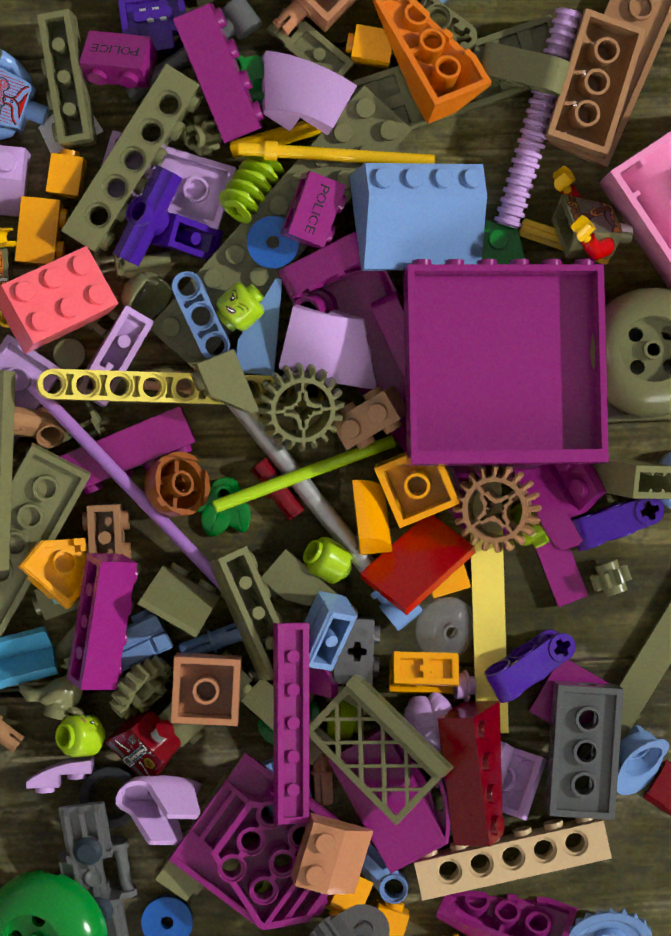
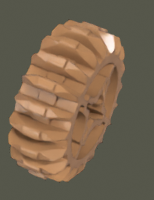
[453,465,542,553]

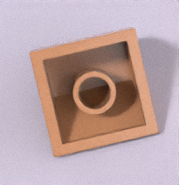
[291,813,373,895]

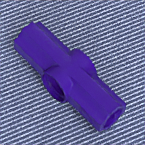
[113,165,182,267]

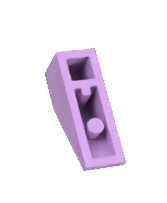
[76,305,154,407]

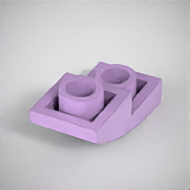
[26,756,95,793]

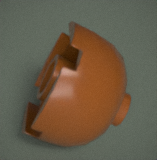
[143,452,210,517]

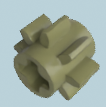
[183,114,222,156]
[590,559,632,597]

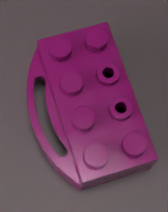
[327,725,451,873]

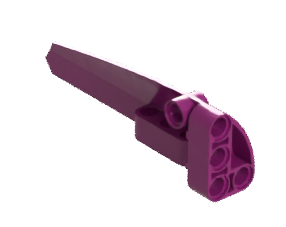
[277,232,509,549]

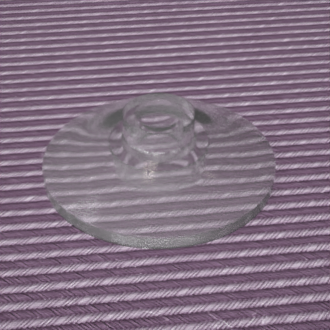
[415,597,474,656]

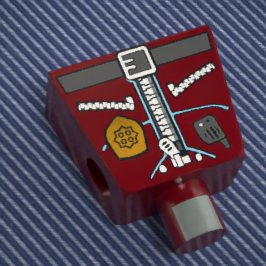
[105,710,181,776]

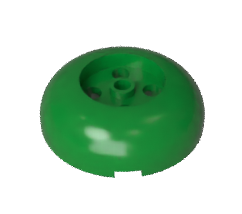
[0,870,108,936]

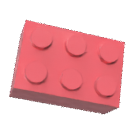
[0,246,118,354]

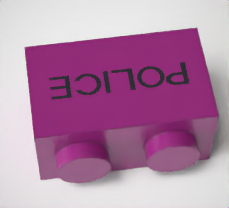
[79,30,158,88]
[280,171,346,249]

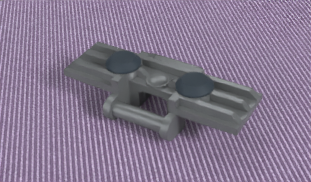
[58,801,138,936]

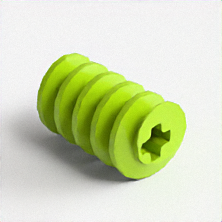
[219,156,284,224]

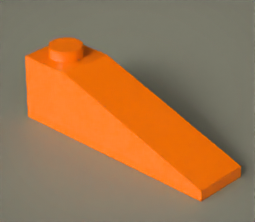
[373,0,492,124]

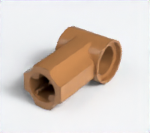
[14,406,65,448]

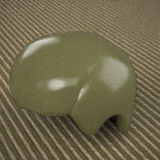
[121,272,172,319]

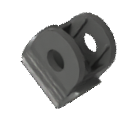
[309,904,390,936]

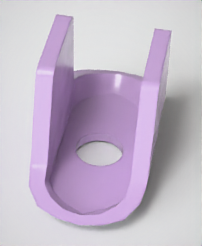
[116,775,202,845]

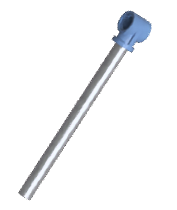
[227,405,424,631]

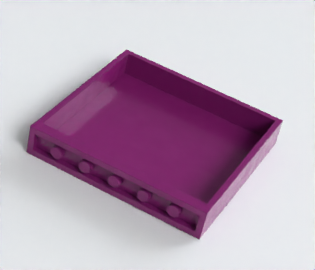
[403,259,609,466]

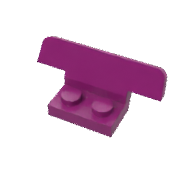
[512,464,607,551]

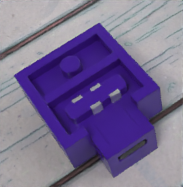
[118,0,186,56]

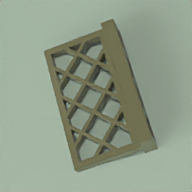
[309,675,453,825]

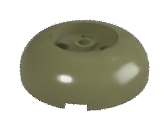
[590,287,671,417]

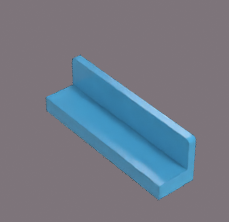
[0,627,58,689]

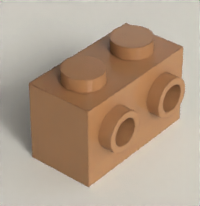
[332,385,406,450]
[82,503,131,559]

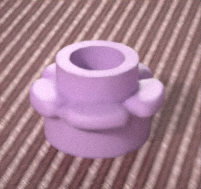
[453,670,476,702]

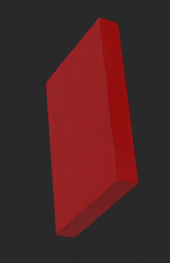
[360,515,476,615]

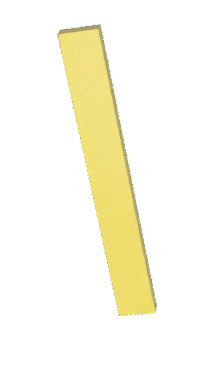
[469,476,509,733]

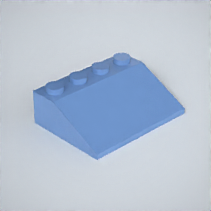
[349,163,487,271]

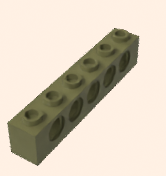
[61,64,203,255]

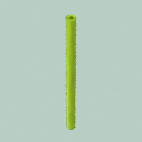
[212,435,396,513]

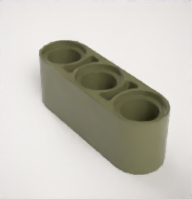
[480,42,571,96]

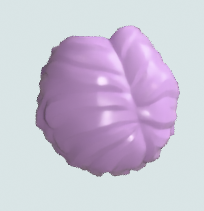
[403,692,453,753]

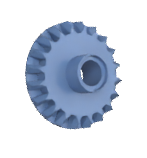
[569,908,652,936]

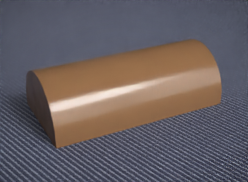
[545,8,647,156]

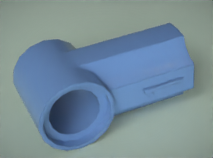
[361,841,409,904]

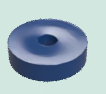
[247,216,299,268]
[141,894,193,936]

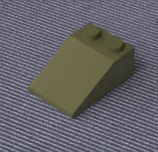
[138,562,221,638]

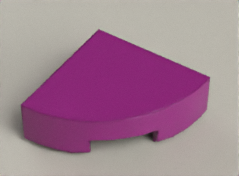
[309,667,338,698]

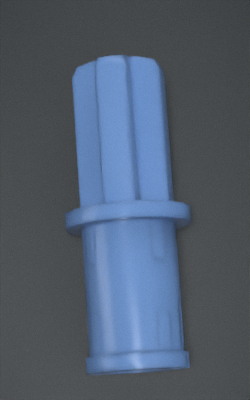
[179,622,242,654]

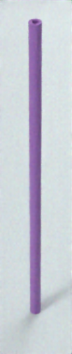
[27,381,221,591]

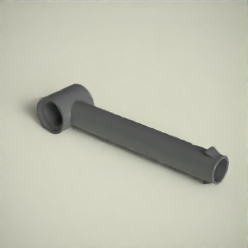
[123,0,262,104]

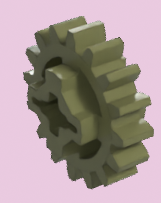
[109,656,173,720]

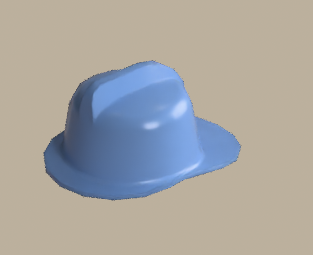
[617,725,669,795]

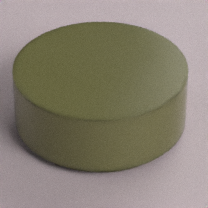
[53,338,87,369]

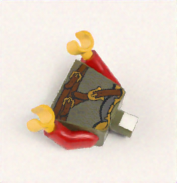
[551,166,633,261]

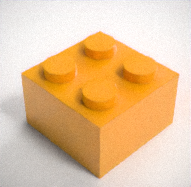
[374,451,460,528]

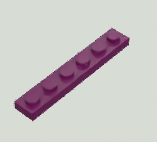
[273,622,309,825]

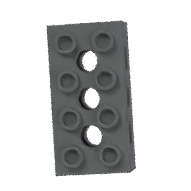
[545,680,624,820]

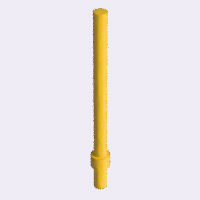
[238,140,435,164]

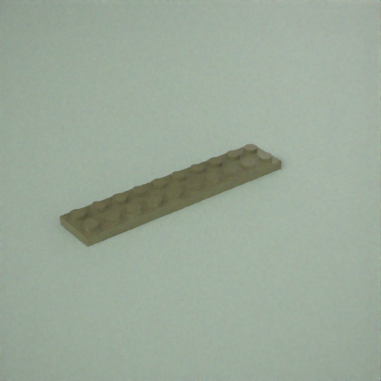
[150,85,412,369]

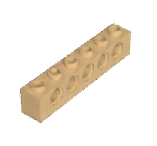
[414,818,612,901]

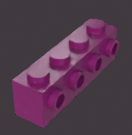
[173,3,265,143]
[67,553,138,690]

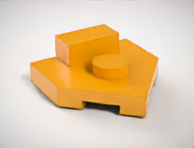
[17,538,87,609]

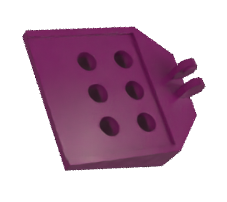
[169,752,339,930]

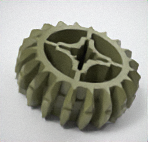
[257,362,344,451]

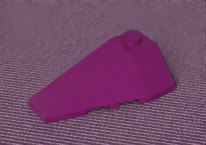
[436,890,578,936]

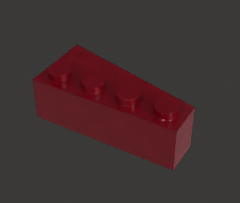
[437,701,504,847]

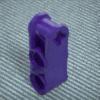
[571,498,664,552]
[484,629,575,703]

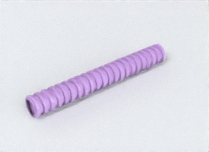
[494,7,582,229]

